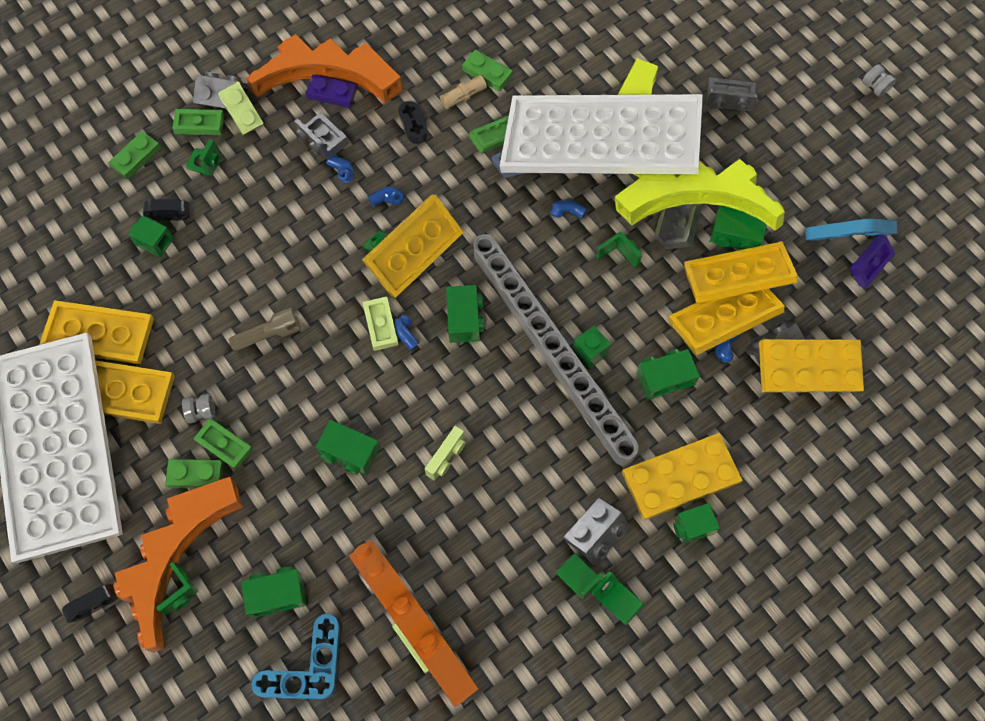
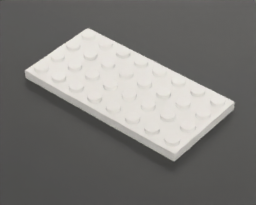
[500,94,703,174]
[0,333,123,563]

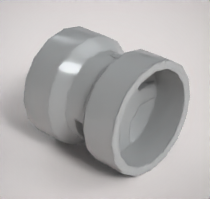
[862,64,897,97]
[182,393,215,423]

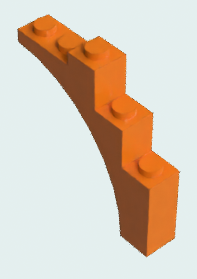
[246,34,403,103]
[114,477,243,653]
[349,539,478,707]

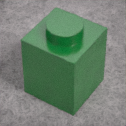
[128,215,174,258]
[573,326,611,370]
[673,503,720,544]

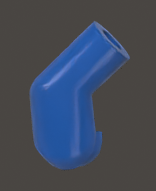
[326,155,354,183]
[368,186,404,207]
[550,200,587,219]
[394,315,420,351]
[715,334,740,363]

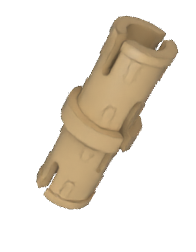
[440,75,487,109]

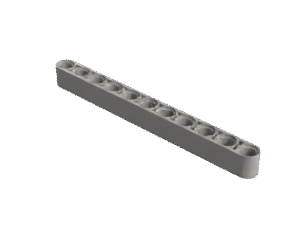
[474,234,638,466]

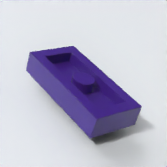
[305,74,357,108]
[850,235,895,287]

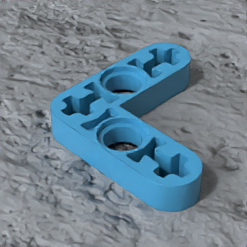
[805,219,898,241]
[251,614,341,700]

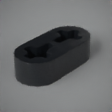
[398,101,428,144]
[143,199,191,221]
[62,584,118,623]

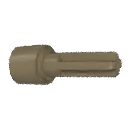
[229,307,301,351]

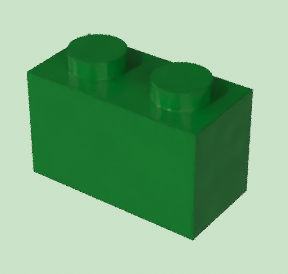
[709,205,766,250]
[446,285,484,343]
[637,349,700,400]
[315,420,380,476]
[241,567,307,618]

